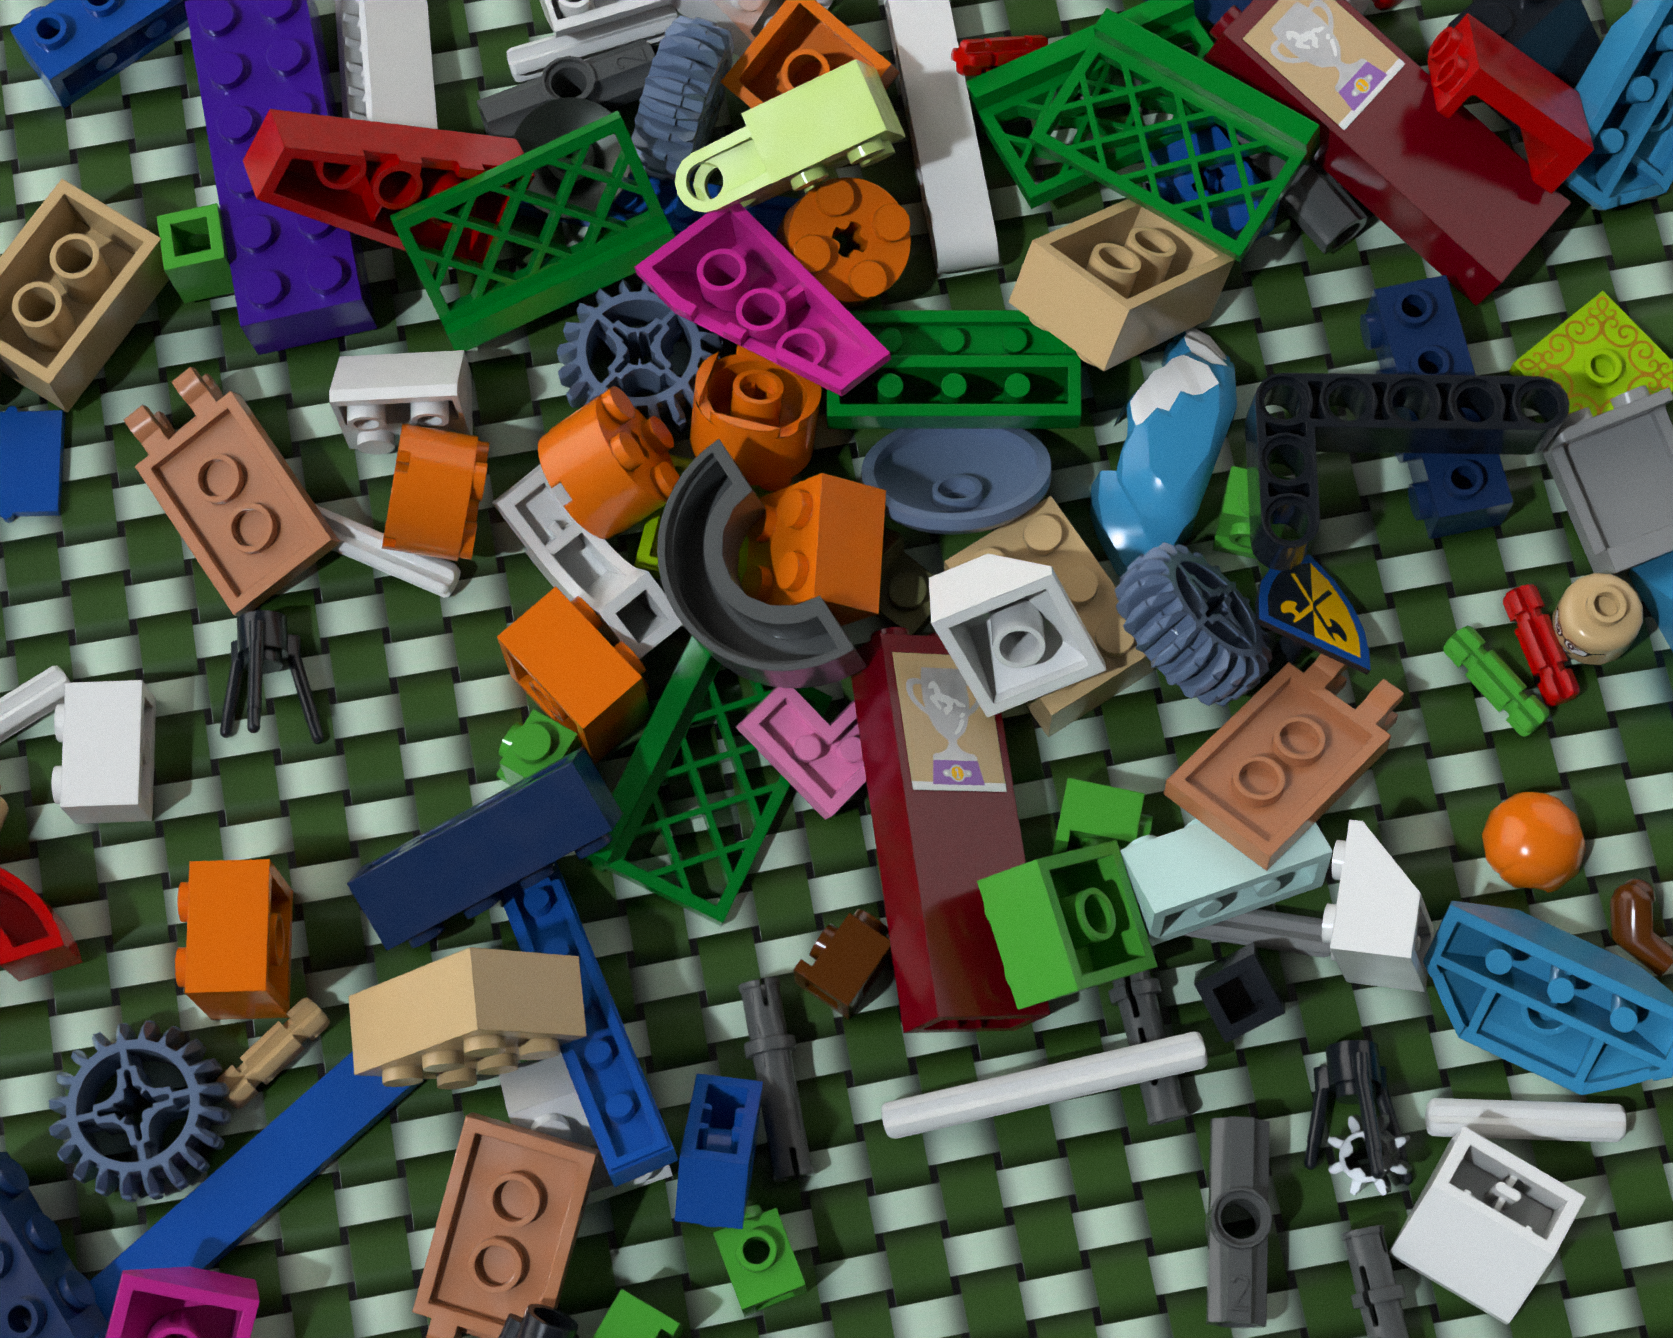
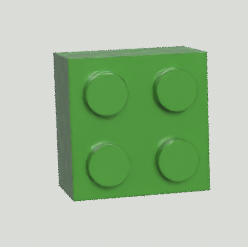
[977,840,1158,1010]

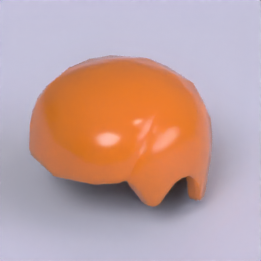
[1482,792,1586,893]

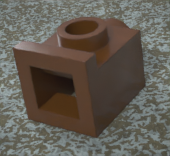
[793,909,892,1020]

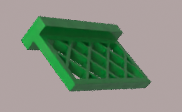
[965,0,1219,209]
[1029,8,1320,262]
[390,111,675,352]
[580,636,833,926]

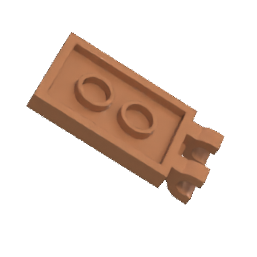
[124,367,341,616]
[1164,654,1404,871]
[412,1112,600,1338]

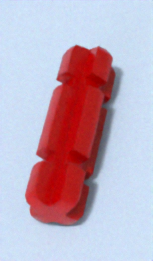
[951,35,1048,76]
[1503,584,1580,707]

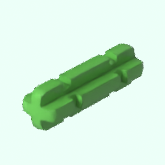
[1443,625,1550,737]

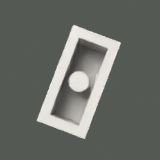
[51,680,156,824]

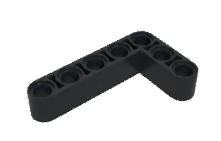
[1245,373,1570,571]

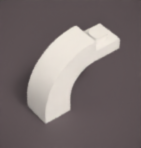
[492,464,683,659]

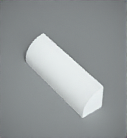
[335,0,438,129]

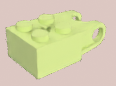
[675,59,906,213]

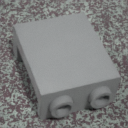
[1542,385,1673,575]

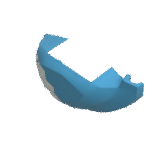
[1089,327,1237,577]

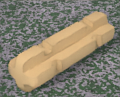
[215,997,330,1109]

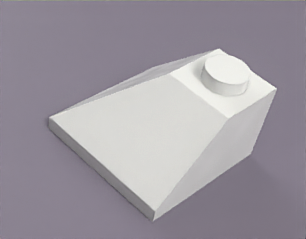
[929,554,1106,718]

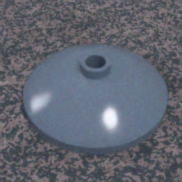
[861,429,1052,535]

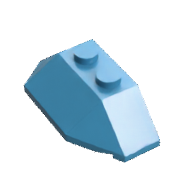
[1563,0,1673,210]
[1423,901,1673,1095]

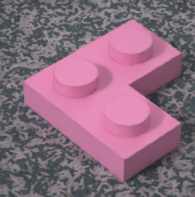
[736,687,866,820]

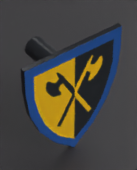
[1255,554,1371,677]

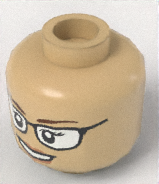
[1552,573,1643,665]

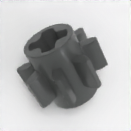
[1327,1114,1412,1196]

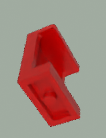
[1427,13,1594,194]

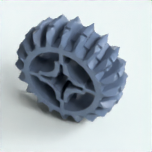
[631,15,734,181]
[557,279,724,433]
[1114,542,1273,707]
[49,1021,231,1202]

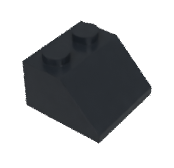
[1447,0,1601,136]

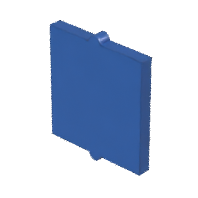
[0,406,65,523]

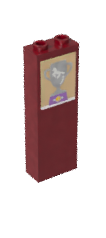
[1203,0,1571,306]
[851,627,1050,1033]

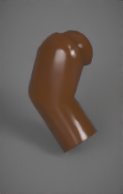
[1610,878,1673,977]

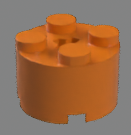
[776,177,911,309]
[690,345,822,491]
[538,386,680,539]
[382,423,490,561]

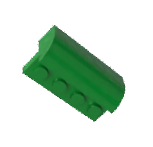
[827,310,1081,429]

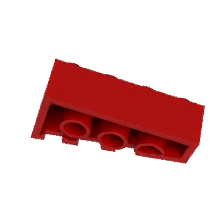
[243,109,535,276]

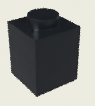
[1194,942,1285,1043]

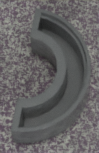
[657,439,867,688]

